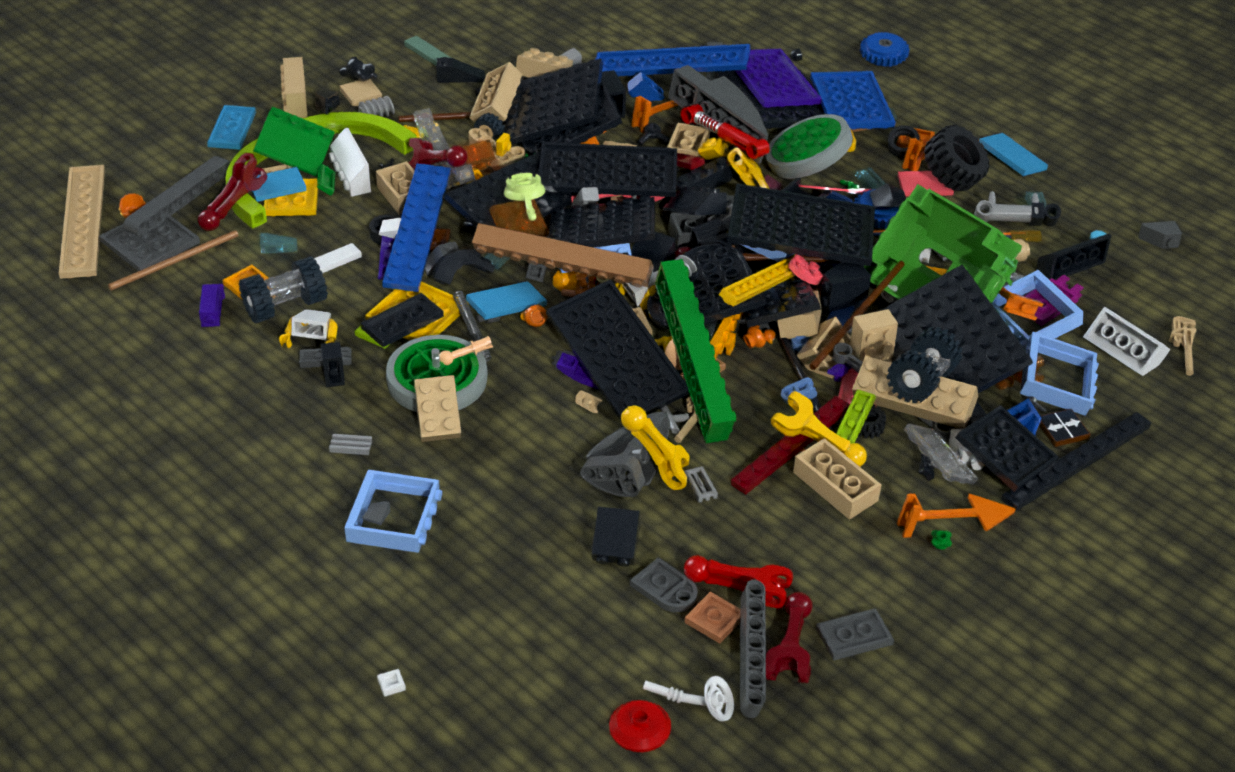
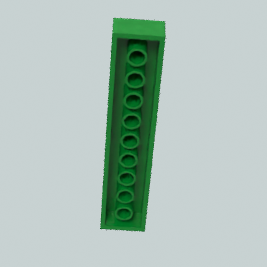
[655,259,736,444]

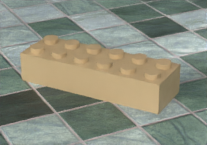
[852,356,978,429]

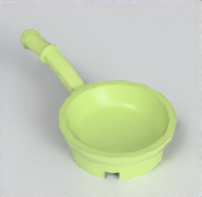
[504,173,545,221]

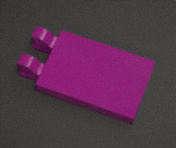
[1024,275,1084,326]

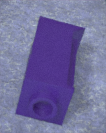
[199,284,225,327]

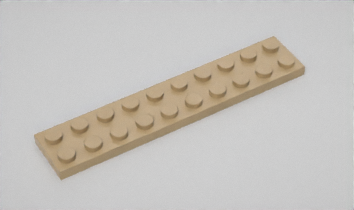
[59,165,105,279]

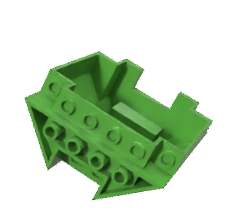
[863,184,1022,304]

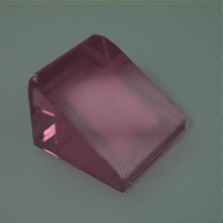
[765,175,782,190]

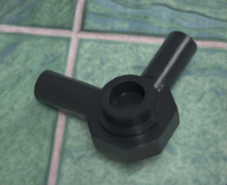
[637,123,670,146]

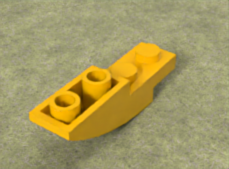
[698,137,731,160]

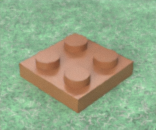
[685,592,741,643]

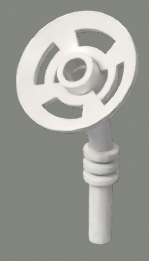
[643,676,734,721]

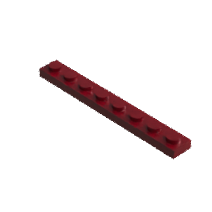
[731,396,850,495]

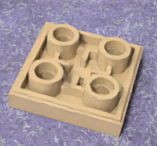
[340,79,382,106]

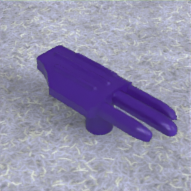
[827,364,852,382]

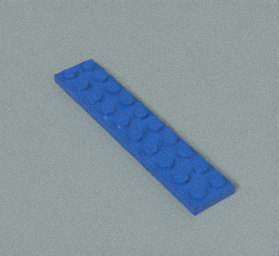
[595,44,751,76]
[382,163,451,292]

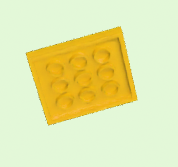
[365,281,469,341]

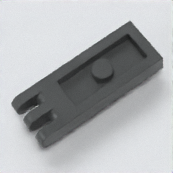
[300,347,352,368]

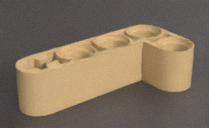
[469,128,525,171]

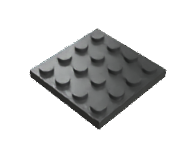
[99,216,200,271]

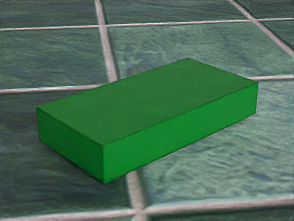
[317,164,335,196]

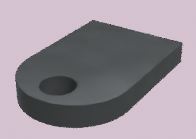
[630,557,697,612]

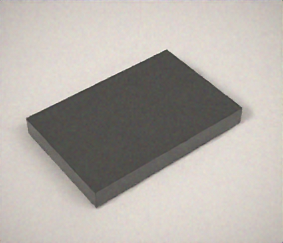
[816,608,894,661]

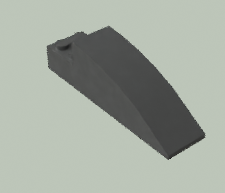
[668,65,768,163]

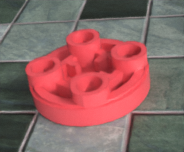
[788,254,823,285]

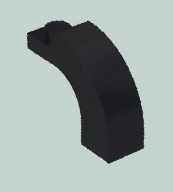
[430,249,496,286]

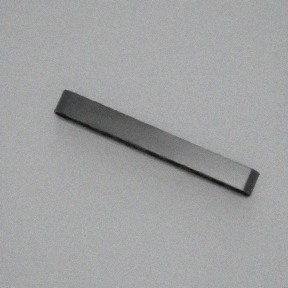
[123,156,231,236]

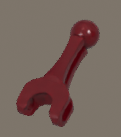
[408,138,468,171]
[198,153,268,231]
[766,592,813,683]

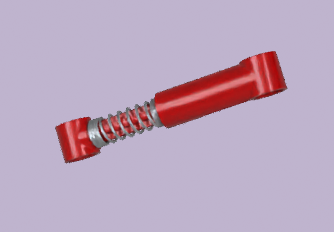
[681,104,770,159]

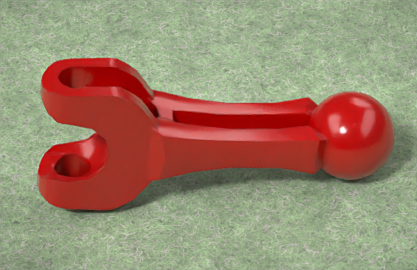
[684,555,793,608]

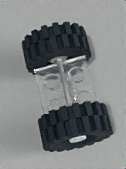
[239,256,328,324]
[887,327,962,403]

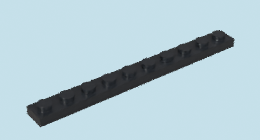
[1001,412,1152,512]

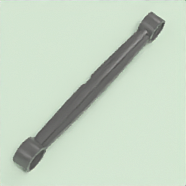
[832,343,954,441]

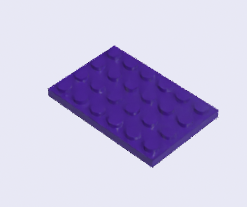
[735,49,822,108]

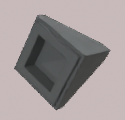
[362,501,391,525]

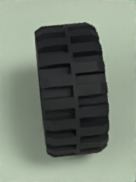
[924,125,990,191]

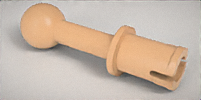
[439,336,493,365]

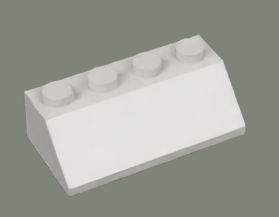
[328,128,371,197]
[1083,306,1170,376]

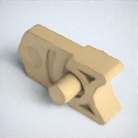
[575,390,603,413]

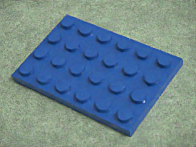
[810,71,896,130]

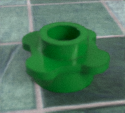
[931,530,952,549]

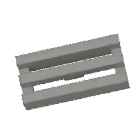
[329,434,372,455]
[684,466,718,503]

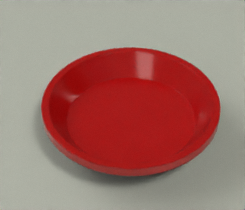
[609,700,671,752]

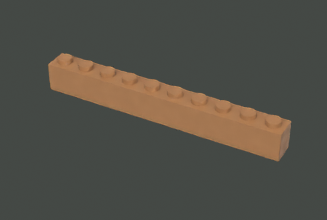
[472,223,654,288]

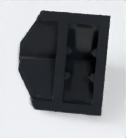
[870,183,906,209]

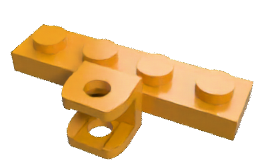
[710,313,742,360]

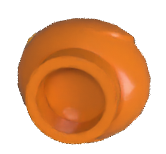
[520,305,548,327]
[743,325,775,349]

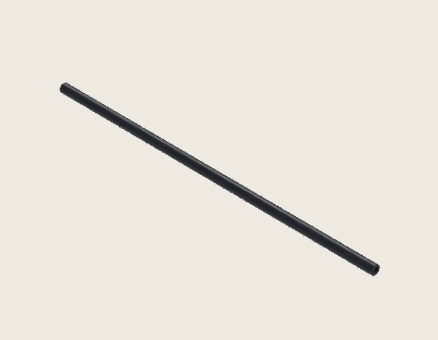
[733,244,835,433]

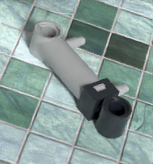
[974,191,1062,227]

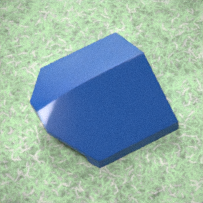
[1007,398,1041,435]

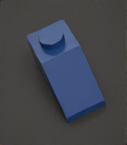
[628,71,664,101]

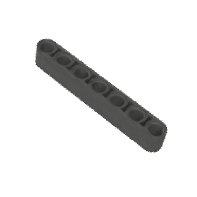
[740,580,766,718]

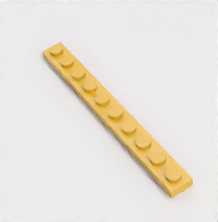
[719,255,796,307]

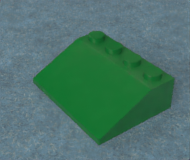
[253,106,335,177]

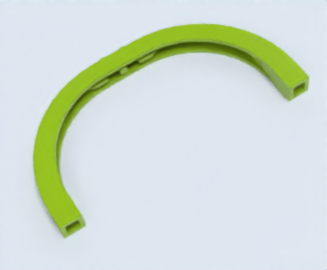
[226,112,417,229]

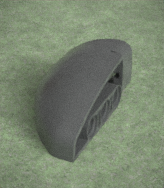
[580,412,670,497]

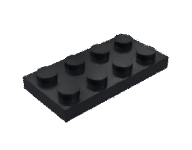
[361,293,444,347]

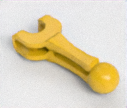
[727,148,770,189]
[771,391,867,467]
[621,405,690,490]

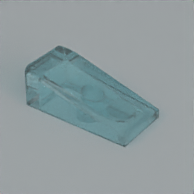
[260,233,297,254]

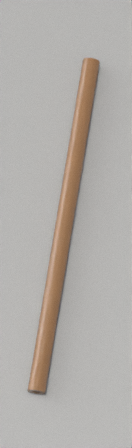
[108,230,238,291]

